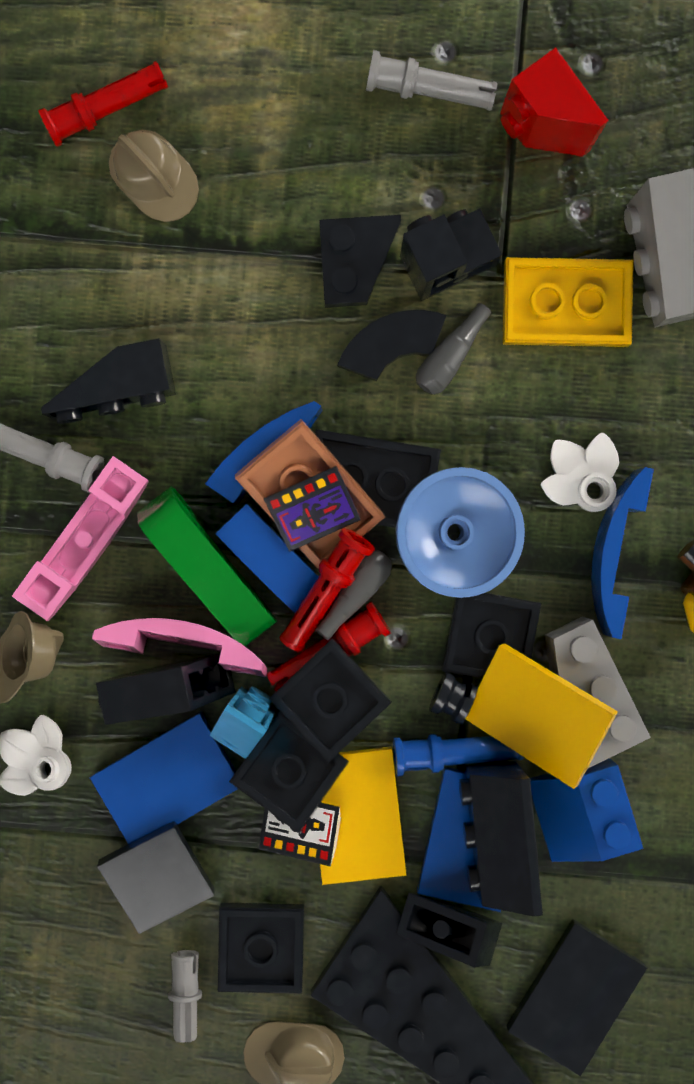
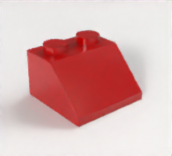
[500,47,609,157]

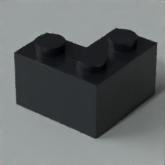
[400,208,502,302]

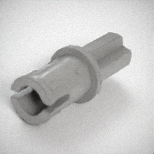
[168,950,202,1043]

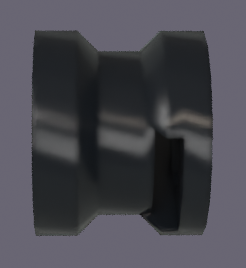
[429,672,478,725]

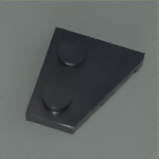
[319,215,401,308]

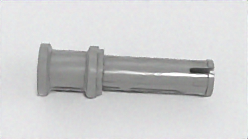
[366,50,497,111]
[0,423,104,493]

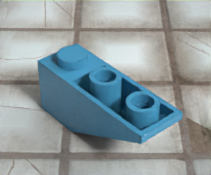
[209,686,276,759]

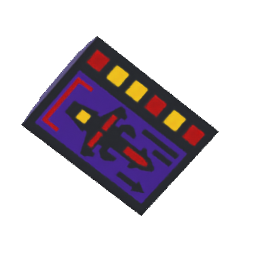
[264,466,361,552]

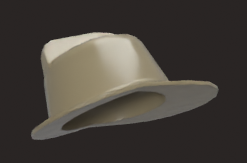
[109,130,199,222]
[0,611,64,704]
[243,1021,345,1084]

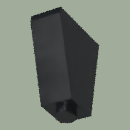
[96,653,236,725]

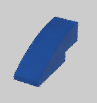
[205,401,322,505]
[216,504,337,613]

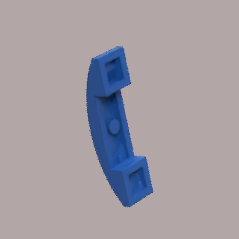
[591,467,654,639]

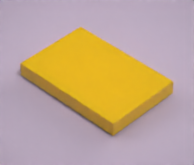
[503,257,633,347]
[466,643,618,789]
[320,746,407,885]

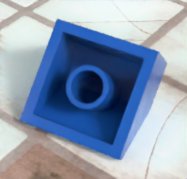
[530,758,644,862]

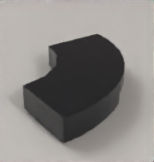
[337,310,447,381]

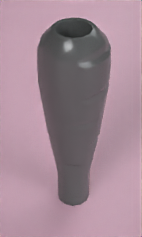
[416,303,491,395]
[315,550,392,640]

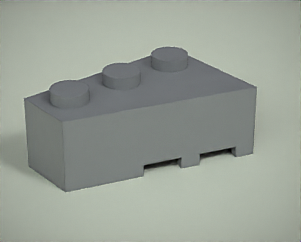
[624,168,694,328]
[545,617,651,768]

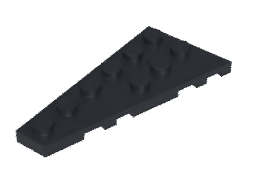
[311,886,534,1084]

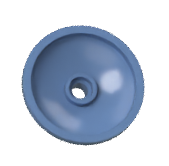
[396,467,525,598]

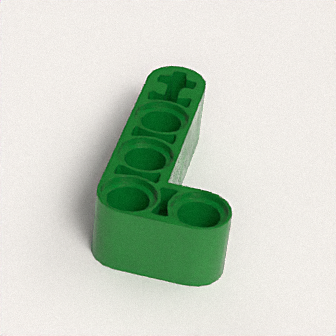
[137,486,277,646]

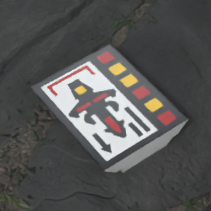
[259,803,341,867]

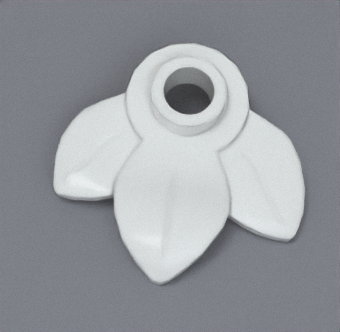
[540,433,619,512]
[0,715,72,796]

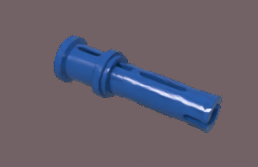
[393,734,524,776]

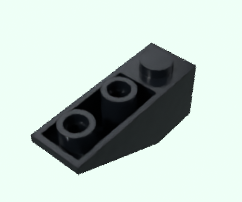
[41,338,176,424]

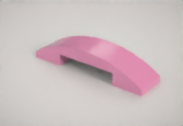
[12,456,149,621]
[92,618,268,677]

